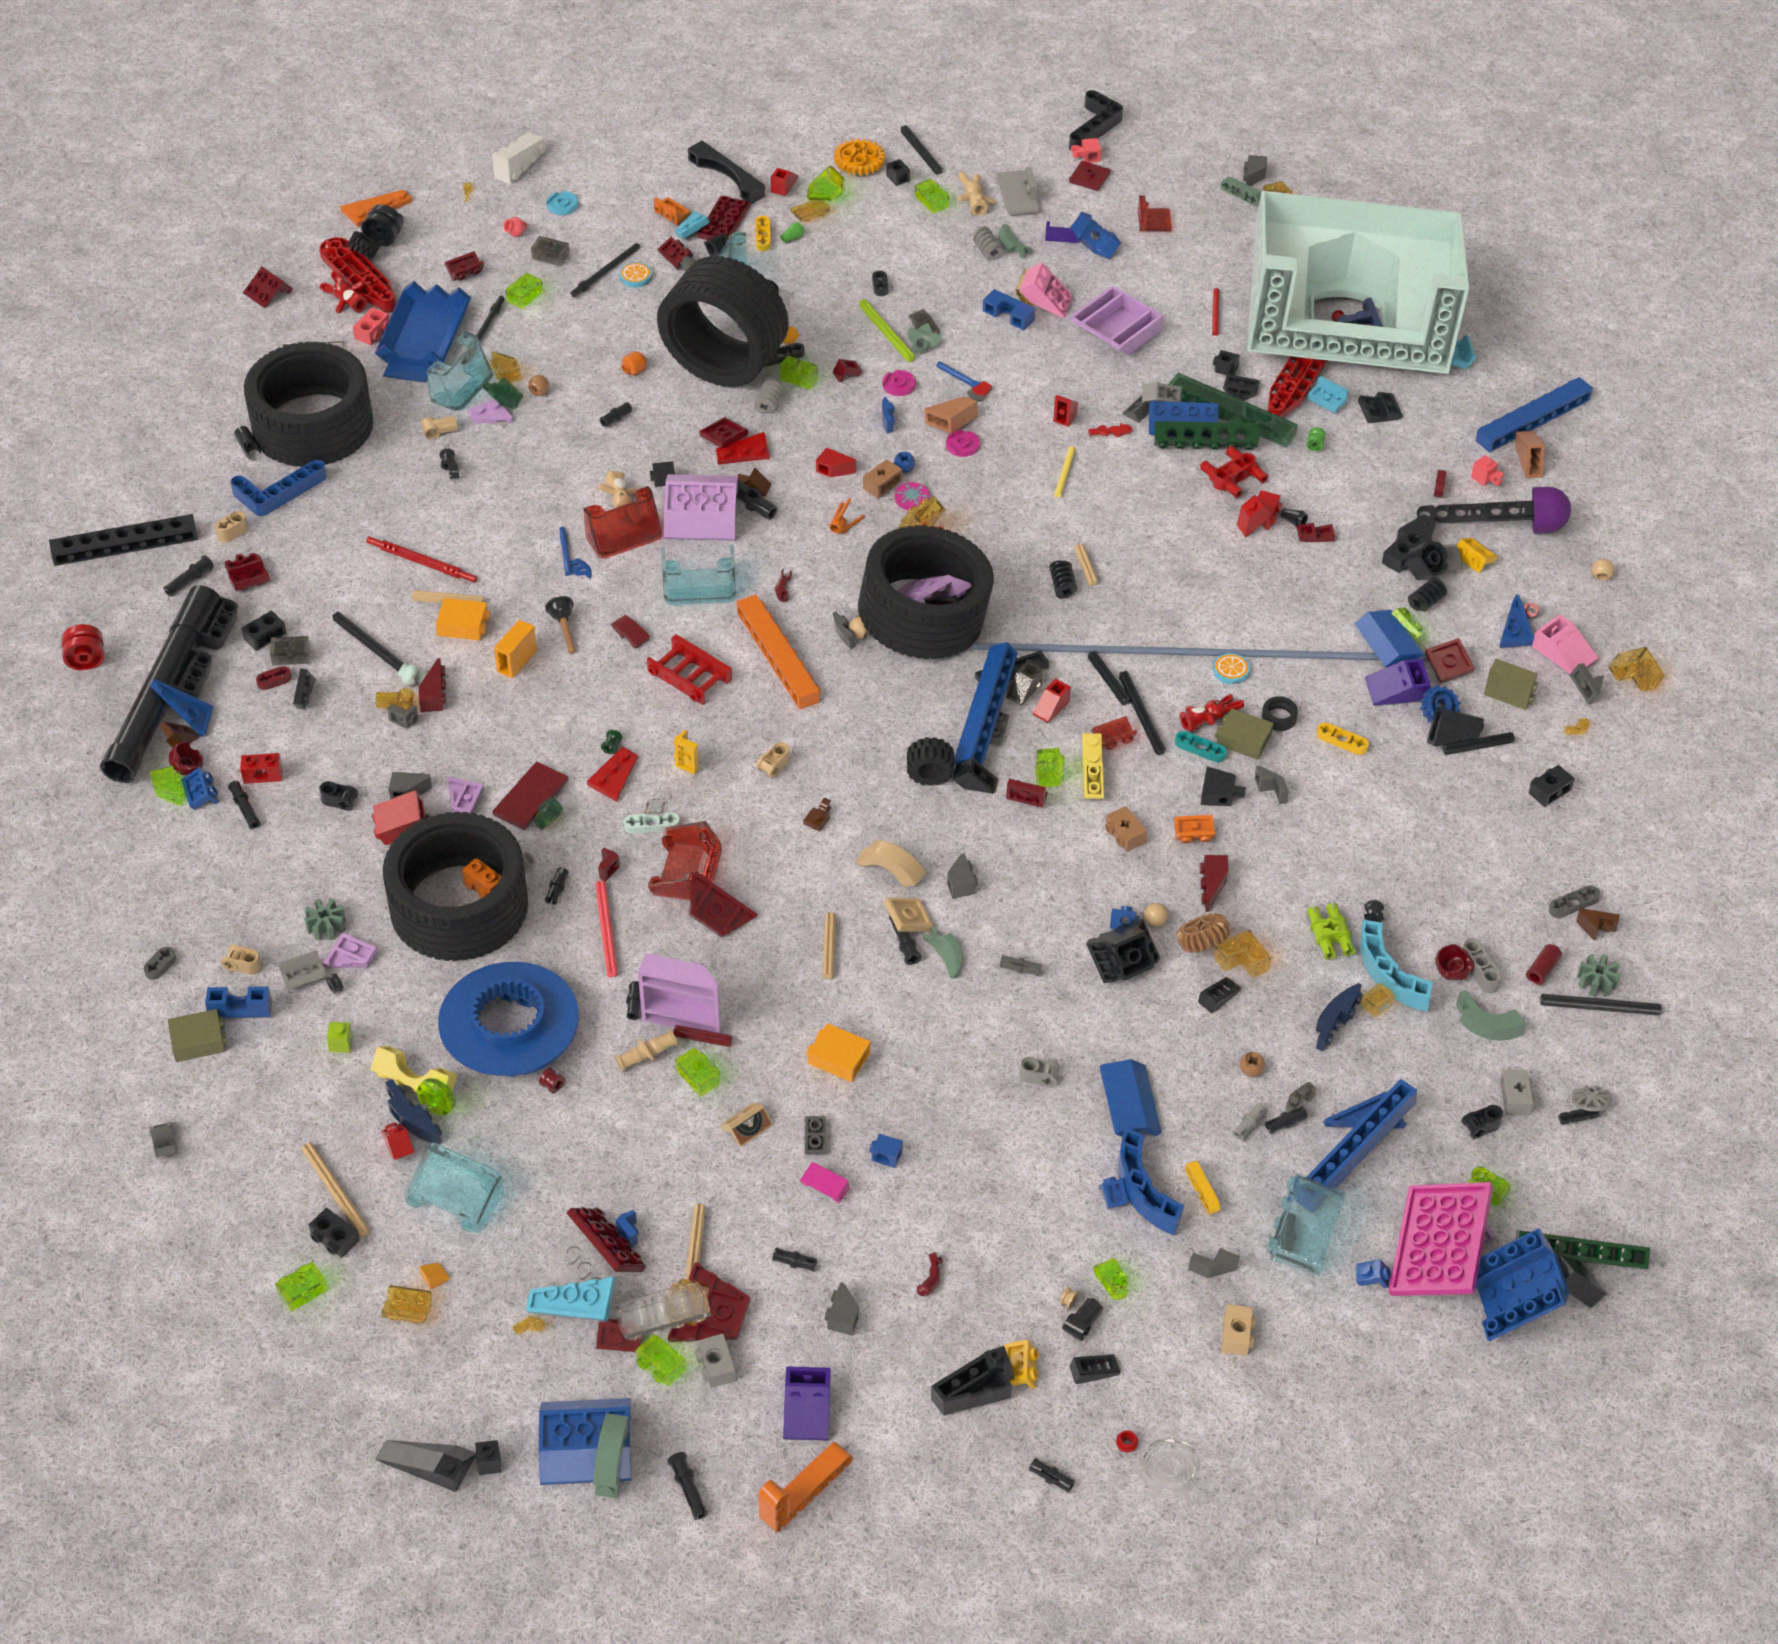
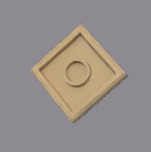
[884,898,934,932]

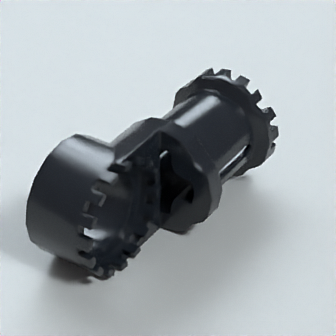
[439,448,459,479]

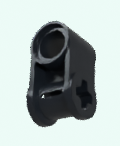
[319,781,359,811]
[1461,1105,1503,1139]

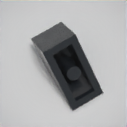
[953,758,998,794]

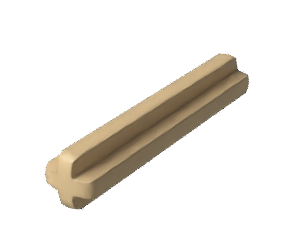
[1075,544,1098,586]

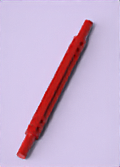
[366,536,478,583]

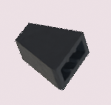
[1426,706,1484,746]
[1558,1255,1607,1308]

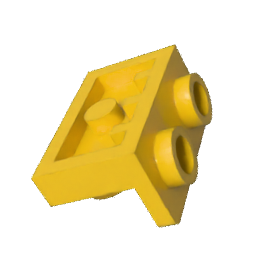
[1457,537,1498,573]
[673,730,698,775]
[1004,1340,1039,1389]

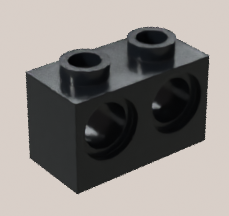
[241,610,287,651]
[308,1207,360,1258]

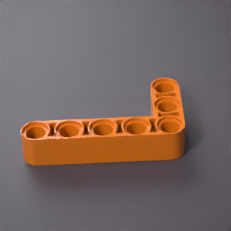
[758,1442,853,1532]

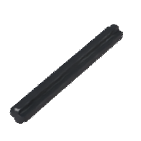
[900,125,942,175]

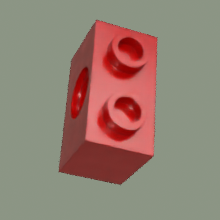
[240,753,283,784]

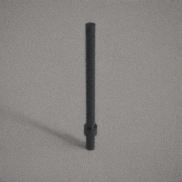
[570,243,640,297]
[460,296,505,365]

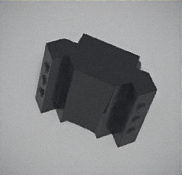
[1086,918,1161,983]

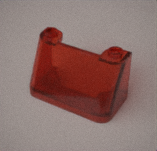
[583,486,662,558]
[648,821,722,901]

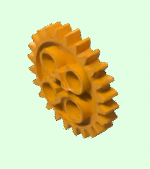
[834,138,885,176]

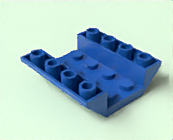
[1475,1228,1569,1342]
[538,1398,631,1485]

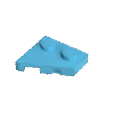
[674,211,710,239]

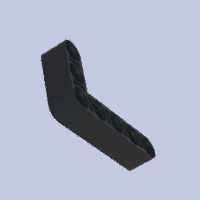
[1069,90,1123,150]

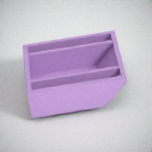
[1069,285,1164,355]
[638,953,721,1033]

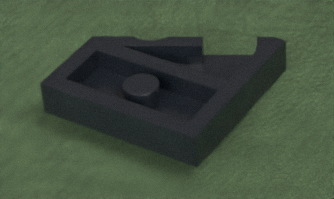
[293,668,316,710]

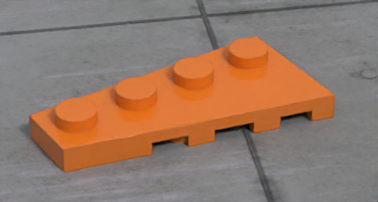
[340,190,412,227]

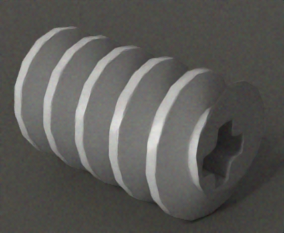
[973,226,1004,261]
[754,377,784,413]

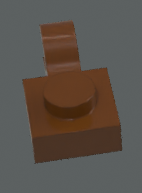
[803,797,831,832]

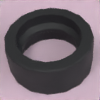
[1261,696,1298,731]

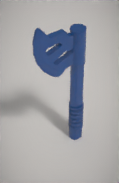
[559,527,592,578]

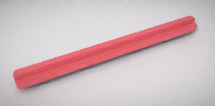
[595,880,618,977]

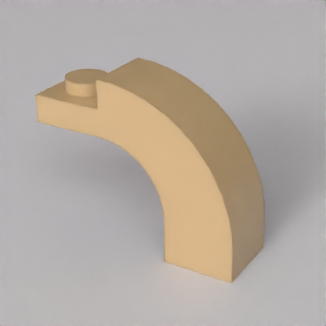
[856,840,926,887]

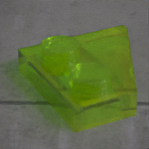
[1392,607,1425,640]

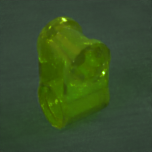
[1468,1166,1511,1206]
[1093,1257,1128,1300]

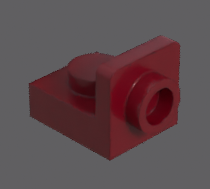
[832,359,862,382]
[598,847,620,882]

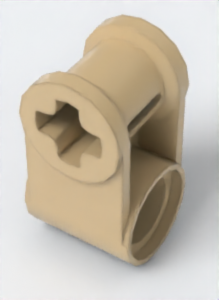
[756,742,790,778]
[221,945,262,975]

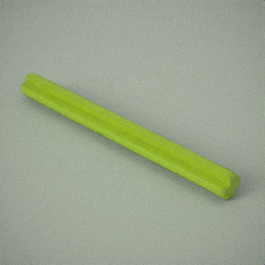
[859,299,915,362]

